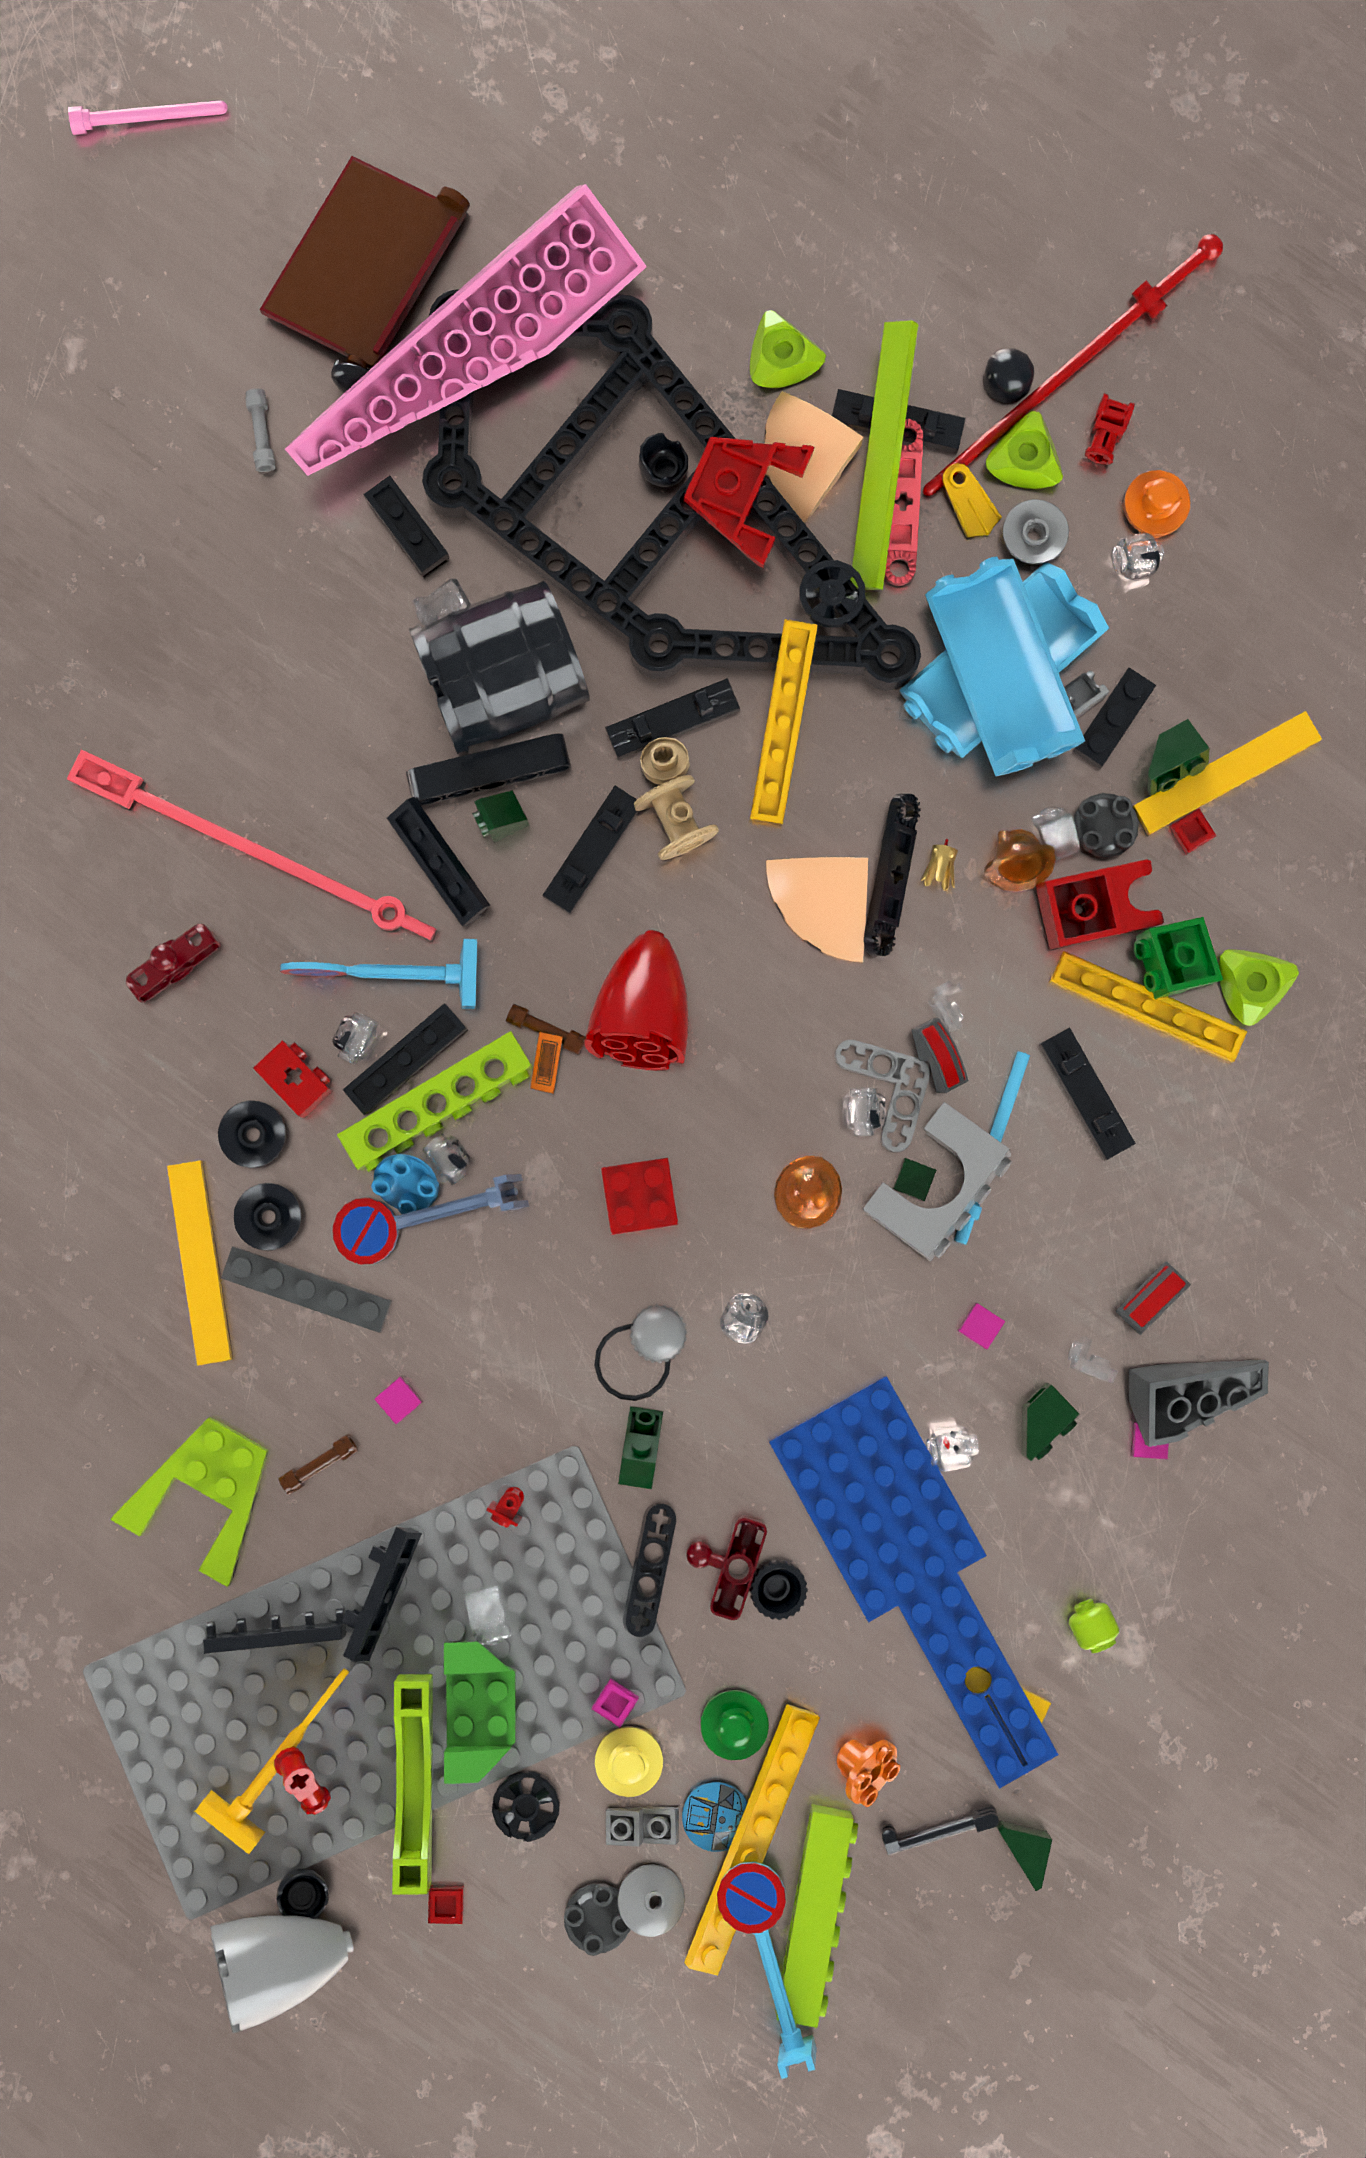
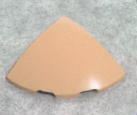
[764,391,863,523]
[766,857,868,963]

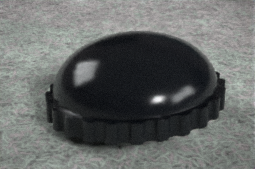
[749,1560,808,1620]

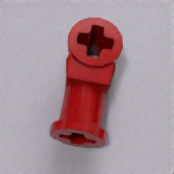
[1085,393,1135,465]
[274,1747,331,1815]

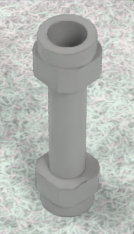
[245,389,276,472]

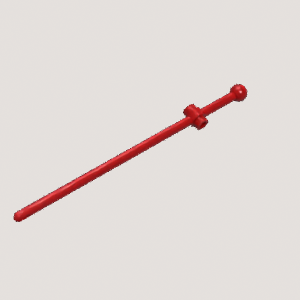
[923,234,1223,496]

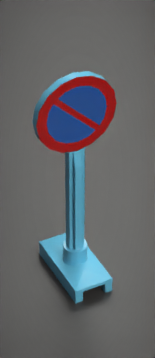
[280,939,477,1009]
[717,1862,817,2079]

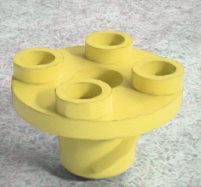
[595,1726,663,1797]

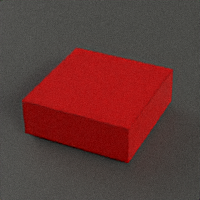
[1169,808,1216,855]
[428,1885,464,1924]

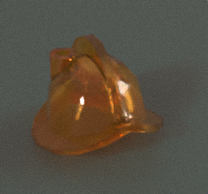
[984,829,1056,892]
[774,1156,842,1229]

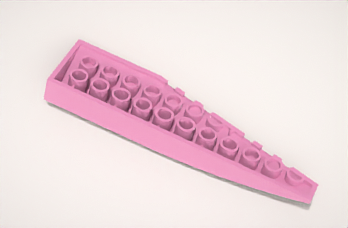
[285,184,647,476]

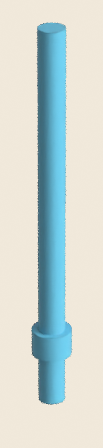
[954,1051,1030,1245]

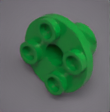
[701,1690,769,1760]

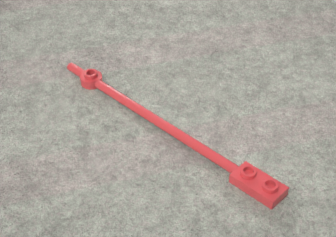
[67,749,437,940]

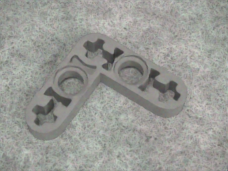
[835,1040,930,1153]

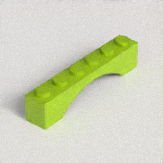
[392,1674,433,1895]

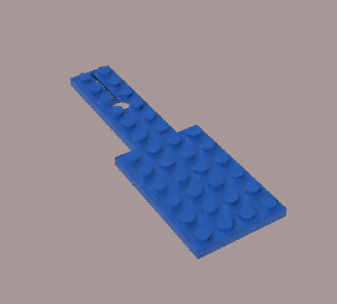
[769,1376,1059,1789]

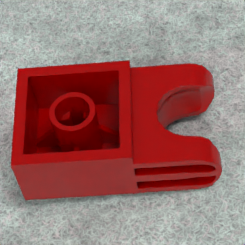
[1035,859,1164,950]

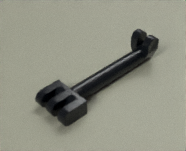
[882,1805,999,1856]

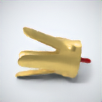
[921,839,958,891]

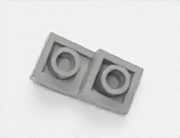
[606,1806,679,1846]

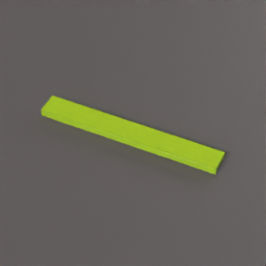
[850,320,918,590]

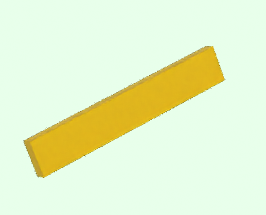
[750,619,818,824]
[1132,711,1322,836]
[1049,951,1247,1062]
[167,1160,233,1366]

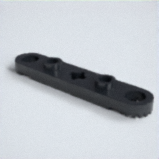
[864,793,921,956]

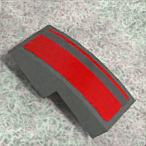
[911,1018,969,1093]
[1116,1261,1191,1335]

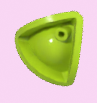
[750,310,826,388]
[986,411,1063,489]
[1219,949,1299,1026]

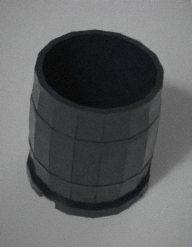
[409,581,590,754]

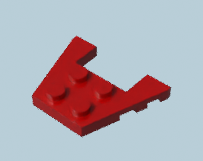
[684,437,815,568]

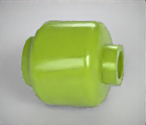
[1068,1599,1120,1653]

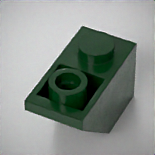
[1147,719,1210,796]
[472,790,529,843]
[1021,1383,1080,1461]
[618,1406,663,1489]

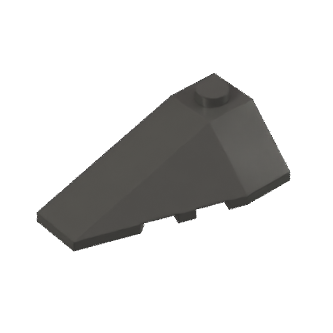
[1129,1360,1269,1447]

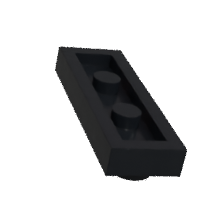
[363,475,449,576]
[1073,667,1156,769]

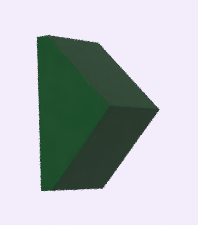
[996,1820,1053,1891]

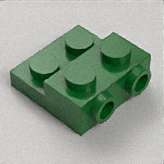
[1134,917,1223,999]

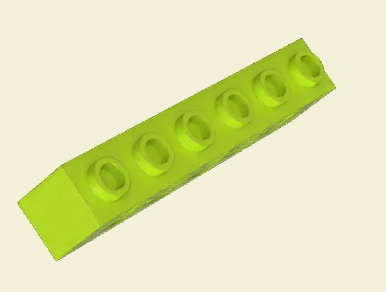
[337,1031,533,1172]

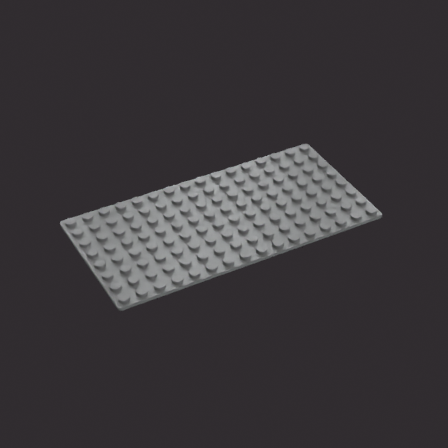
[83,1446,686,1919]

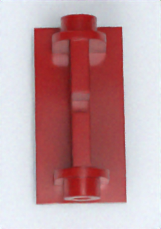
[486,1487,524,1528]

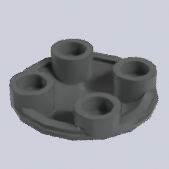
[1073,793,1139,858]
[564,1884,631,1956]

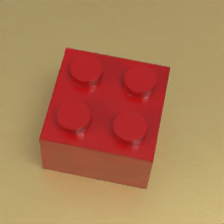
[601,1158,678,1235]

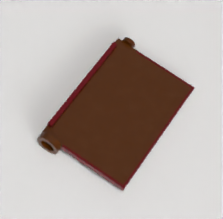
[260,156,470,369]

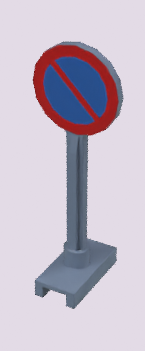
[333,1174,529,1265]

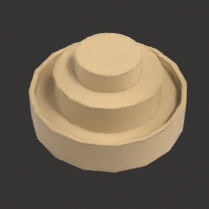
[640,737,690,785]

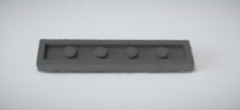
[221,1246,392,1333]

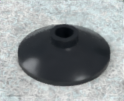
[218,1101,286,1168]
[234,1183,301,1250]

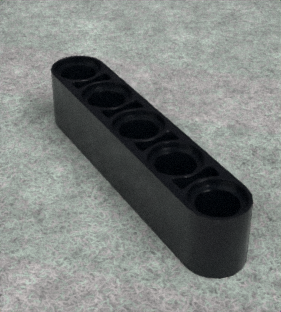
[406,733,571,806]

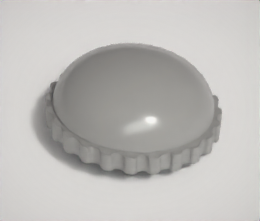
[630,1304,687,1363]

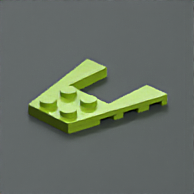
[110,1417,269,1587]

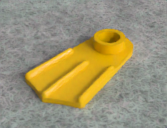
[942,463,1002,538]

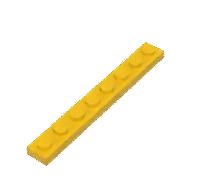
[684,1704,820,1976]

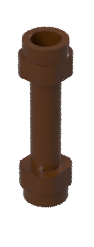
[506,1004,586,1055]
[278,1434,358,1495]

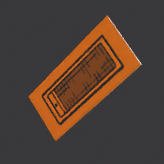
[530,1032,563,1094]

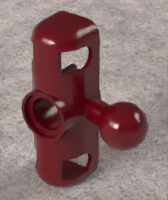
[126,924,221,1003]
[686,1516,767,1621]

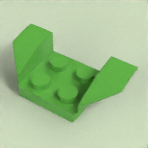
[444,1641,516,1784]

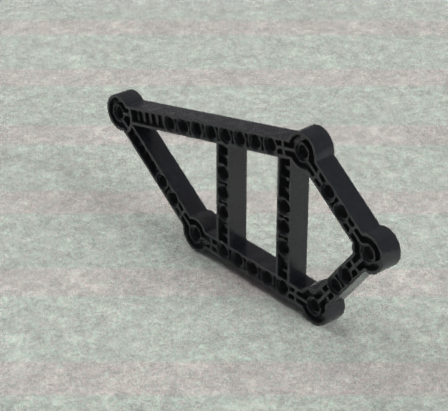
[422,289,921,691]

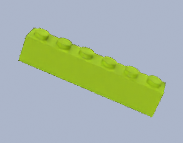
[775,1804,858,2028]

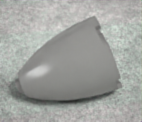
[210,1915,354,2033]

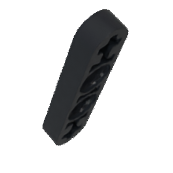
[623,1504,676,1637]

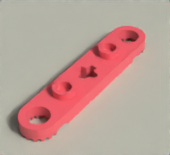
[885,419,923,586]

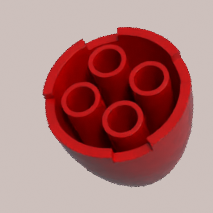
[585,930,688,1070]

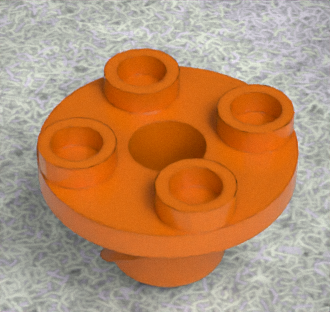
[1122,470,1191,538]
[836,1740,900,1807]

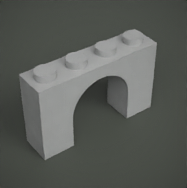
[863,1102,1012,1262]

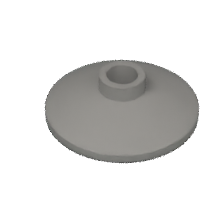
[1003,499,1069,564]
[617,1864,685,1937]

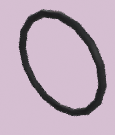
[594,1324,671,1401]

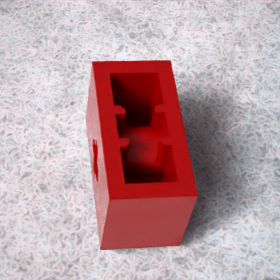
[253,1040,333,1118]

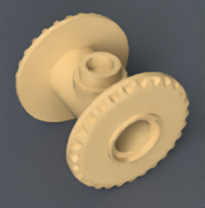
[634,775,719,860]

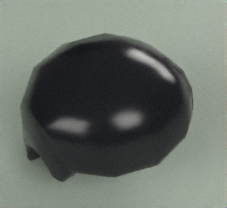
[983,348,1034,403]
[331,360,370,393]
[638,433,688,487]
[276,1869,329,1919]

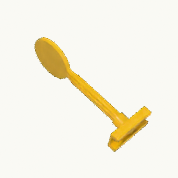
[195,1668,350,1854]

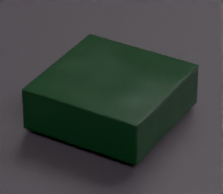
[893,1158,937,1201]

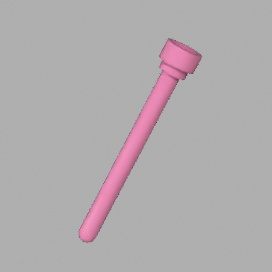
[68,100,228,135]

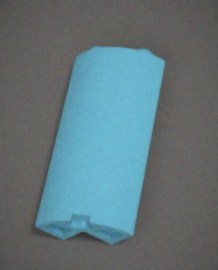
[925,557,1085,776]
[899,562,1109,758]

